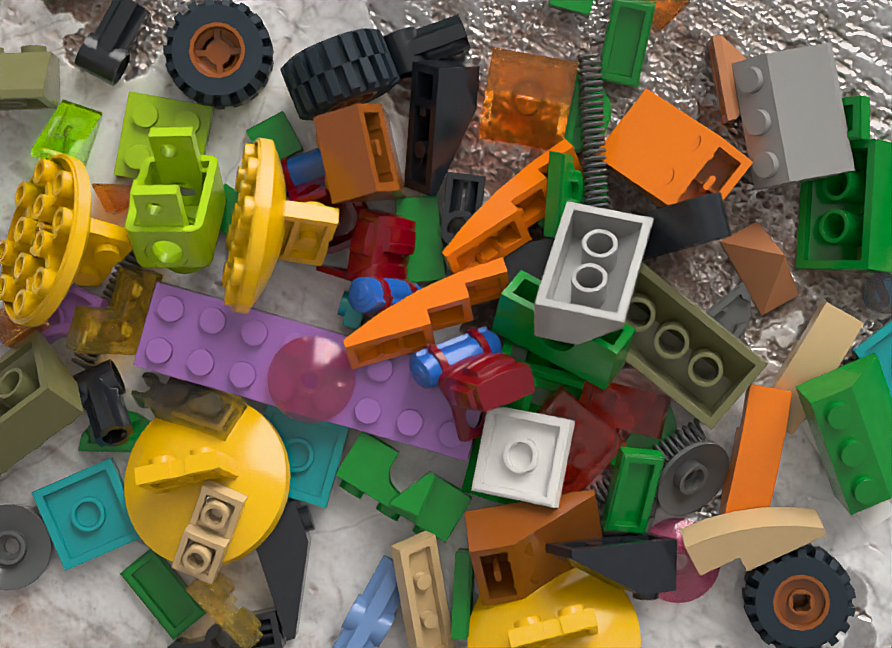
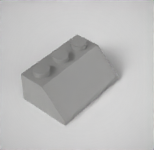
[732,43,855,190]
[534,201,653,345]

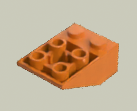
[594,89,753,208]

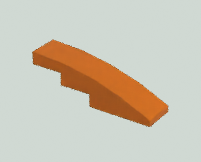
[442,139,584,275]
[343,257,509,369]
[719,384,793,515]

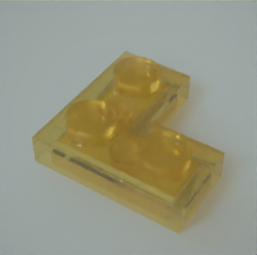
[65,267,163,355]
[185,571,263,648]

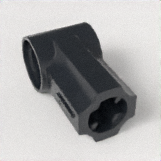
[75,0,150,86]
[383,14,471,80]
[73,359,134,447]

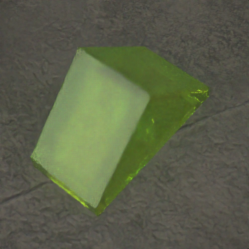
[31,99,103,167]

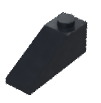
[404,59,480,196]
[256,499,315,641]
[546,533,677,600]

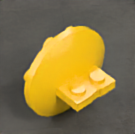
[221,138,339,314]
[0,154,132,327]
[124,395,290,566]
[467,567,641,648]

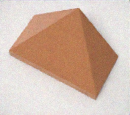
[707,35,746,126]
[719,221,799,316]

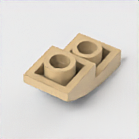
[171,479,248,584]

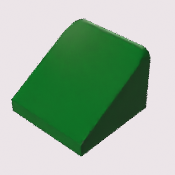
[389,471,437,516]

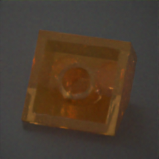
[478,47,578,150]

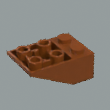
[313,104,407,204]
[464,489,603,606]

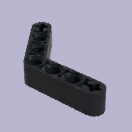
[503,192,731,284]

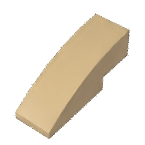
[770,302,864,435]
[681,507,827,576]

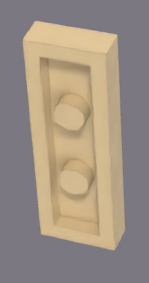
[390,530,455,648]

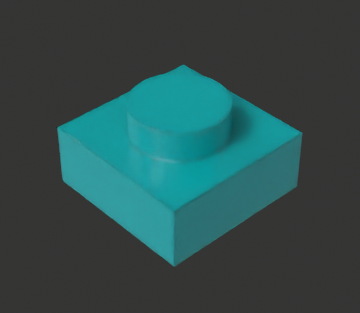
[337,290,365,330]

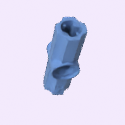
[332,555,400,648]

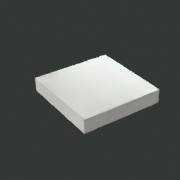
[471,406,575,508]

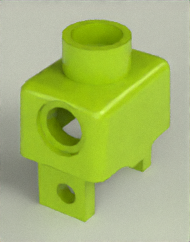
[125,127,226,274]

